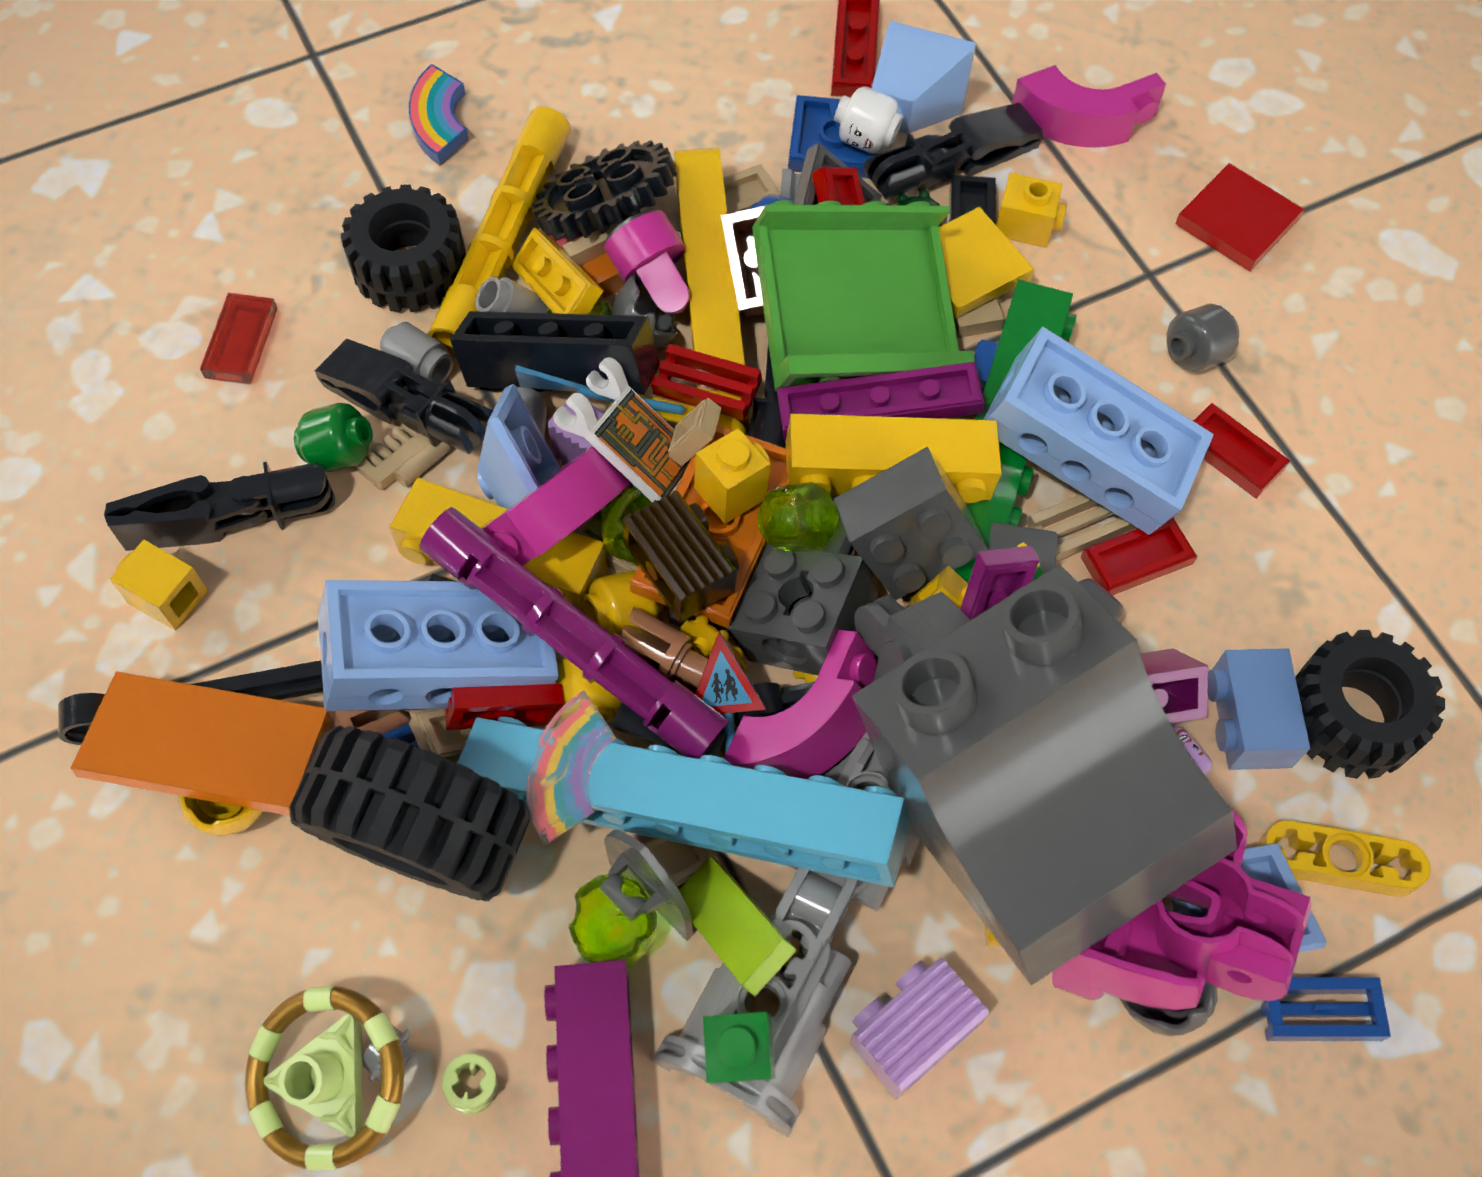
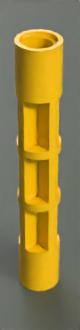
[428,106,571,357]

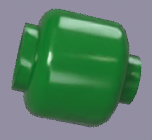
[293,403,373,472]

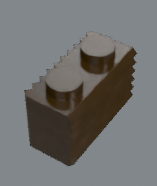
[623,490,739,622]

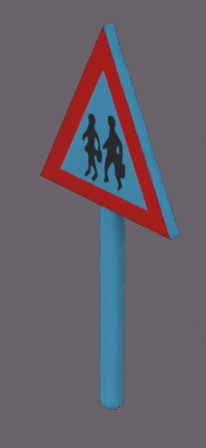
[695,631,768,752]

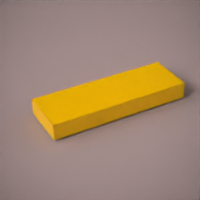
[511,228,603,314]

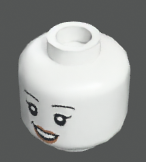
[834,86,903,154]

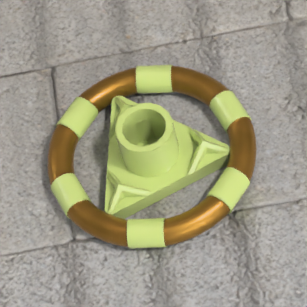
[245,985,404,1171]

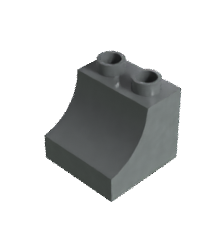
[852,564,1237,986]

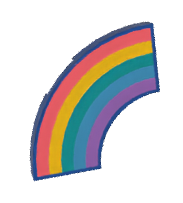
[409,64,469,166]

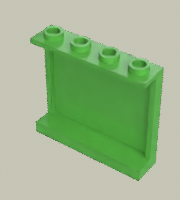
[752,200,975,392]

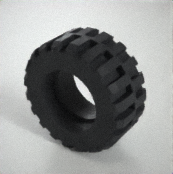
[289,726,530,902]

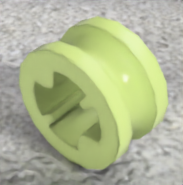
[442,1054,498,1115]

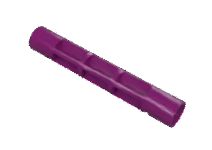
[419,507,729,759]

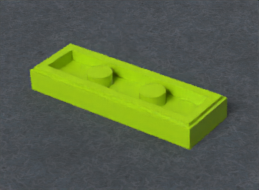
[679,855,796,996]

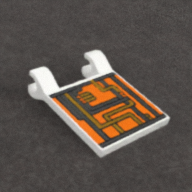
[553,357,691,503]

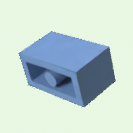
[1208,648,1310,770]

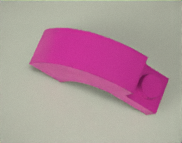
[1012,65,1166,147]
[481,446,631,566]
[724,630,878,780]

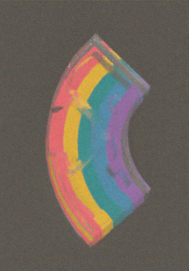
[527,690,616,845]

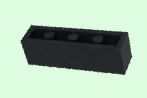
[450,311,660,395]

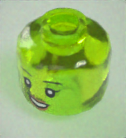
[757,482,839,553]

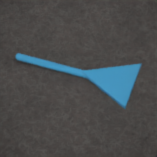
[515,365,685,415]

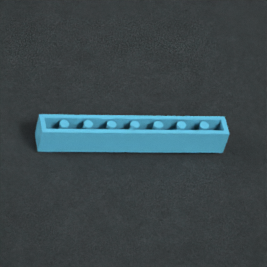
[457,717,911,888]

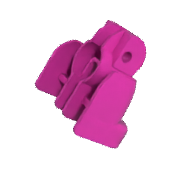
[1052,807,1312,1011]

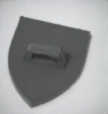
[600,830,693,941]

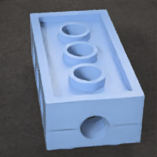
[983,326,1214,535]
[318,580,559,711]

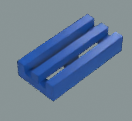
[1261,977,1391,1041]

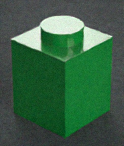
[703,1012,776,1084]

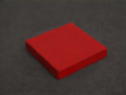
[1175,163,1304,271]

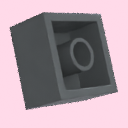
[834,446,988,600]

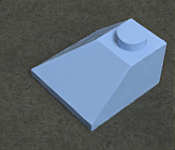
[872,21,976,134]
[477,384,561,509]

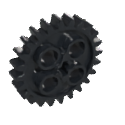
[532,140,678,240]

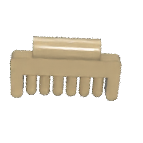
[355,423,451,490]

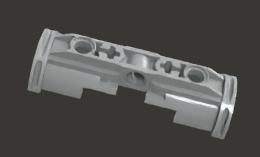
[652,731,921,1137]

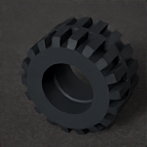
[341,185,467,312]
[1295,630,1445,779]

